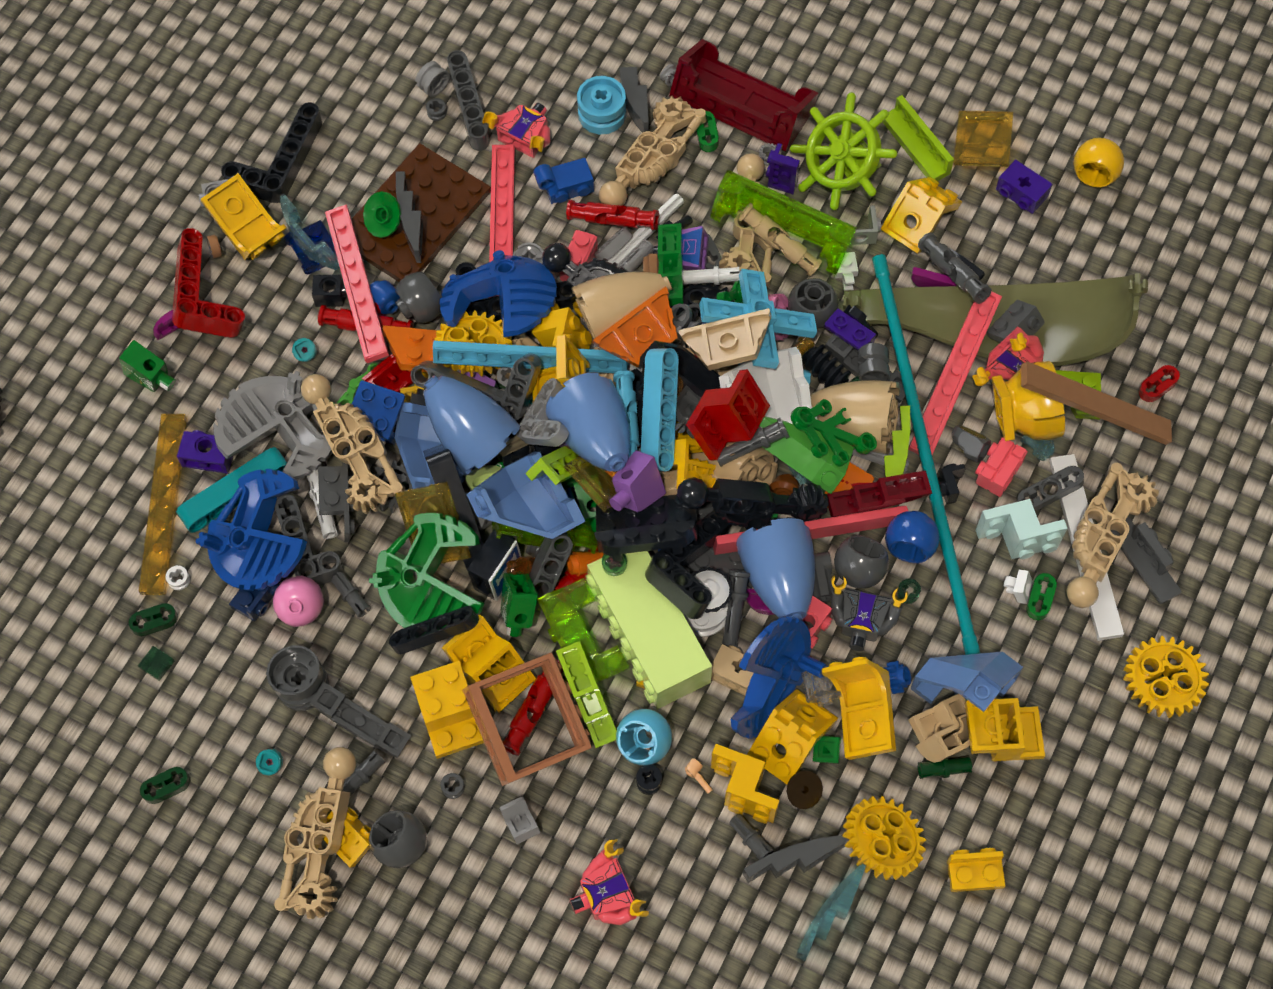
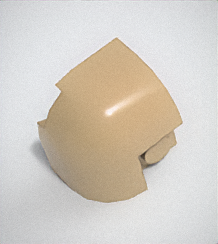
[908,694,970,763]

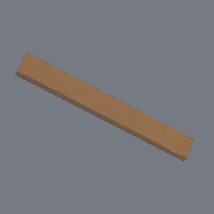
[1021,361,1172,445]

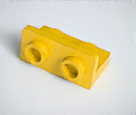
[323,807,371,868]
[947,848,1005,892]

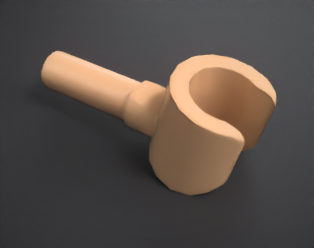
[685,758,712,794]

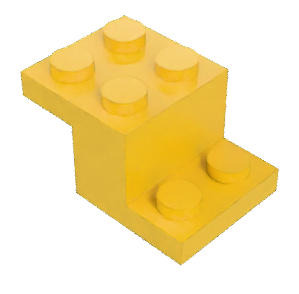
[532,303,592,349]
[670,421,716,489]
[442,615,536,712]
[410,661,484,759]
[965,698,1045,761]
[711,744,780,824]

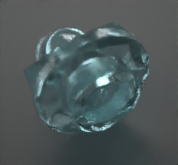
[1020,435,1055,461]

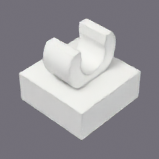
[1004,570,1033,604]

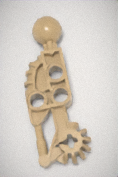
[599,95,707,206]
[719,153,778,287]
[300,374,405,514]
[1067,463,1159,608]
[274,747,356,919]

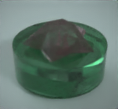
[602,554,627,576]

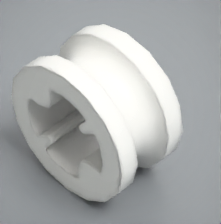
[165,565,190,591]

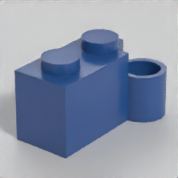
[533,158,594,204]

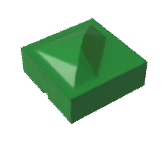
[813,736,841,764]

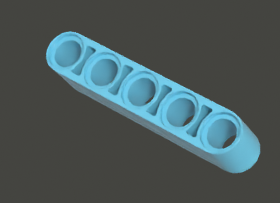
[641,348,679,471]

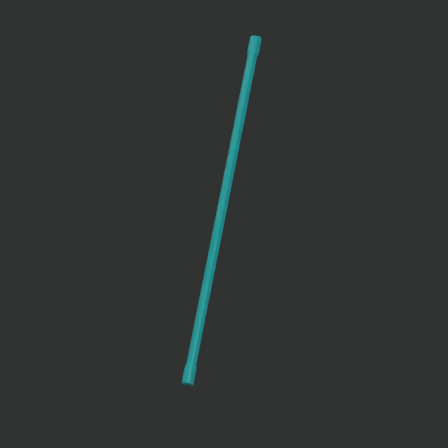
[872,254,981,655]

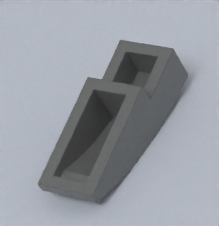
[619,67,648,133]

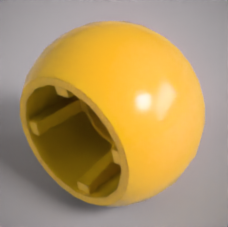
[1073,138,1124,187]

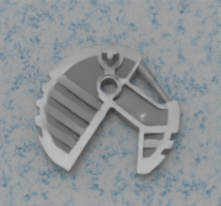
[213,371,332,480]

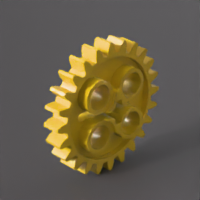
[434,311,512,377]
[1123,636,1209,718]
[842,796,926,880]

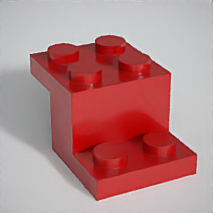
[686,369,770,461]

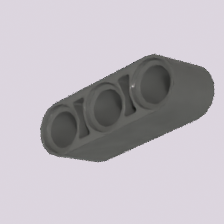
[528,532,573,600]

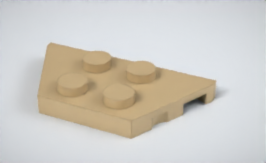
[678,308,772,370]

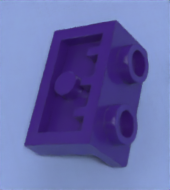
[766,143,800,194]
[824,308,876,350]

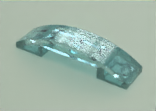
[280,194,340,270]

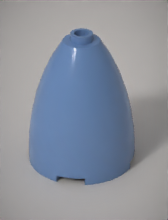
[546,372,630,471]
[424,375,520,475]
[736,518,815,621]

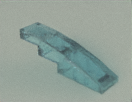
[796,864,866,961]

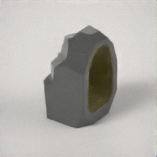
[952,425,991,463]

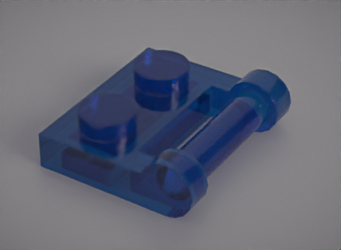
[284,220,338,275]

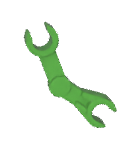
[337,363,378,405]

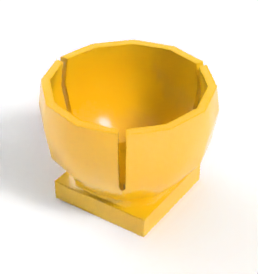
[992,361,1065,441]

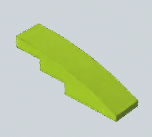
[884,405,910,508]
[556,641,617,748]

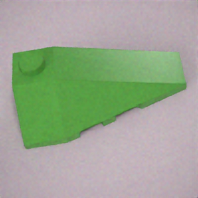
[756,416,854,494]

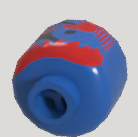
[370,280,400,315]

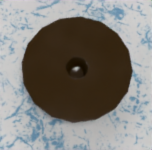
[786,770,823,809]

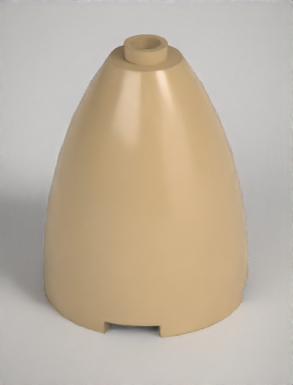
[571,272,672,350]
[810,380,900,454]
[691,442,778,485]

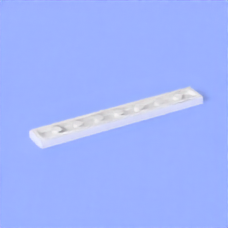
[1049,454,1124,641]

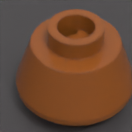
[769,474,799,495]

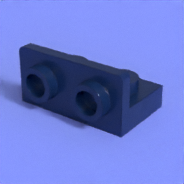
[229,578,283,622]

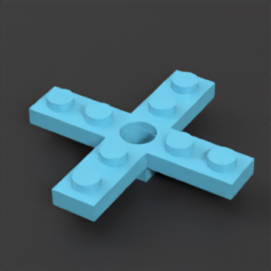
[699,269,817,369]

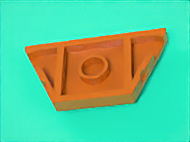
[591,286,678,367]
[383,326,470,372]

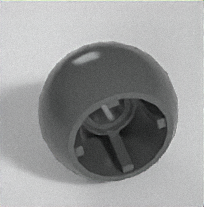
[395,272,442,323]
[788,278,839,329]
[834,535,889,588]
[369,810,427,869]

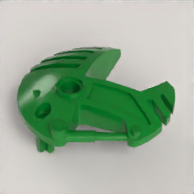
[369,512,485,636]

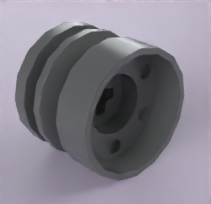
[266,645,330,711]

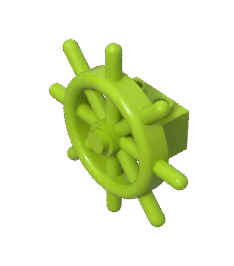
[790,92,897,210]

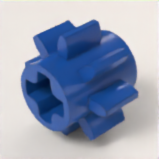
[884,661,911,694]

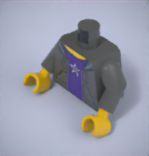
[830,575,908,651]

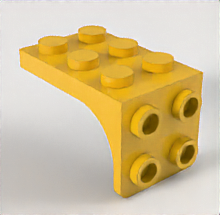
[200,173,287,260]
[822,657,896,760]

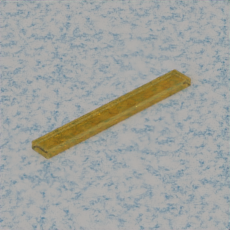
[139,414,187,595]

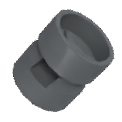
[858,343,890,381]

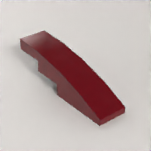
[827,470,932,517]

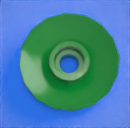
[363,191,401,238]

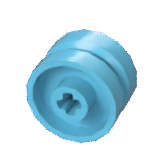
[577,76,626,135]

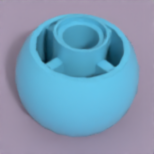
[616,709,672,766]

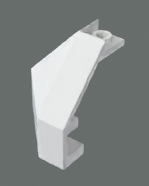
[719,347,818,424]

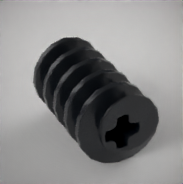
[801,344,851,388]

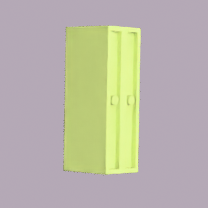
[585,551,712,709]

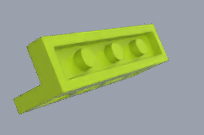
[882,95,954,181]
[525,445,593,485]

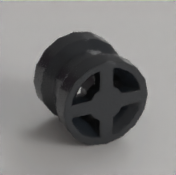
[636,765,662,795]

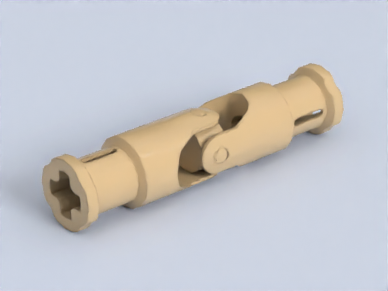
[738,202,822,277]

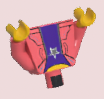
[482,103,550,158]
[972,327,1044,386]
[570,839,649,925]

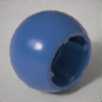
[885,511,940,563]

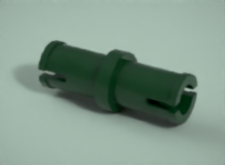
[917,756,972,779]

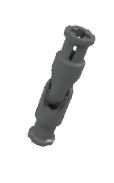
[918,232,992,304]

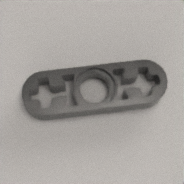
[1017,466,1084,512]

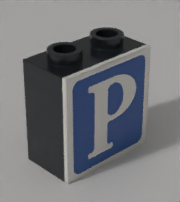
[467,529,523,601]

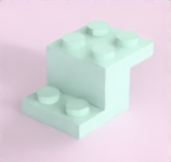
[975,499,1067,559]

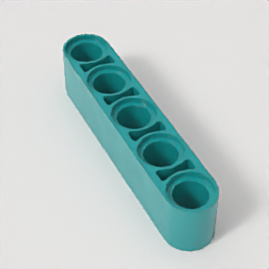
[176,447,287,533]

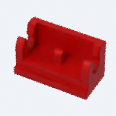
[362,354,413,393]

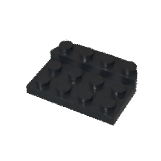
[594,494,698,561]

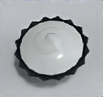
[691,567,734,613]

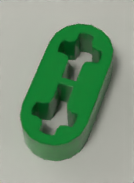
[696,111,719,152]
[1026,573,1057,621]

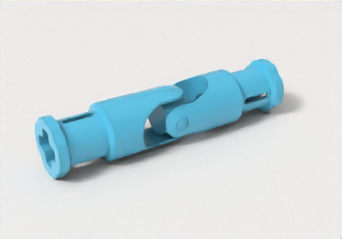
[613,371,640,458]

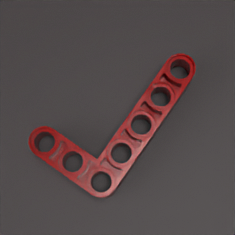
[172,228,245,338]

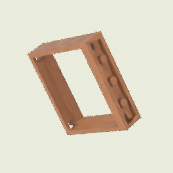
[463,652,592,786]

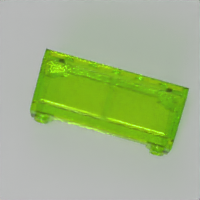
[709,170,857,275]

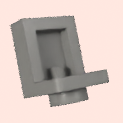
[500,797,540,844]

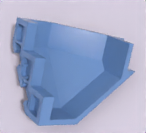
[394,402,477,495]
[466,451,585,539]
[911,652,1023,712]

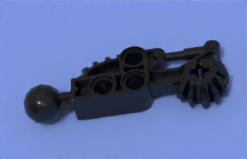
[542,243,680,316]
[677,477,829,530]

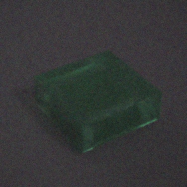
[138,646,175,681]

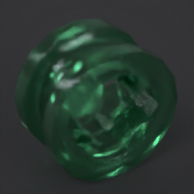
[897,579,921,604]

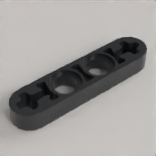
[389,606,479,654]

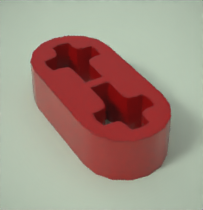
[1138,365,1180,402]

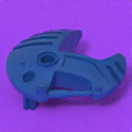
[440,250,557,337]
[196,469,307,591]
[730,616,828,739]

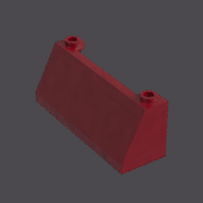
[669,39,819,152]

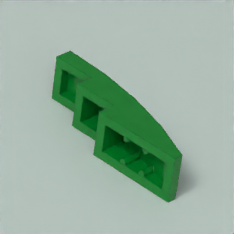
[658,223,684,306]

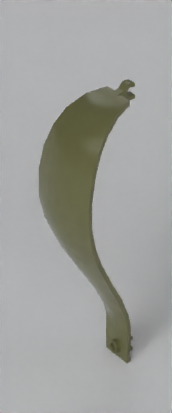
[843,273,1148,366]

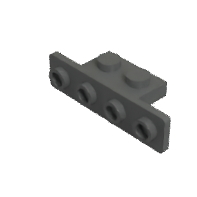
[318,447,354,542]
[1111,516,1181,604]

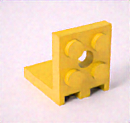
[881,177,962,254]
[533,334,590,401]
[747,689,838,784]

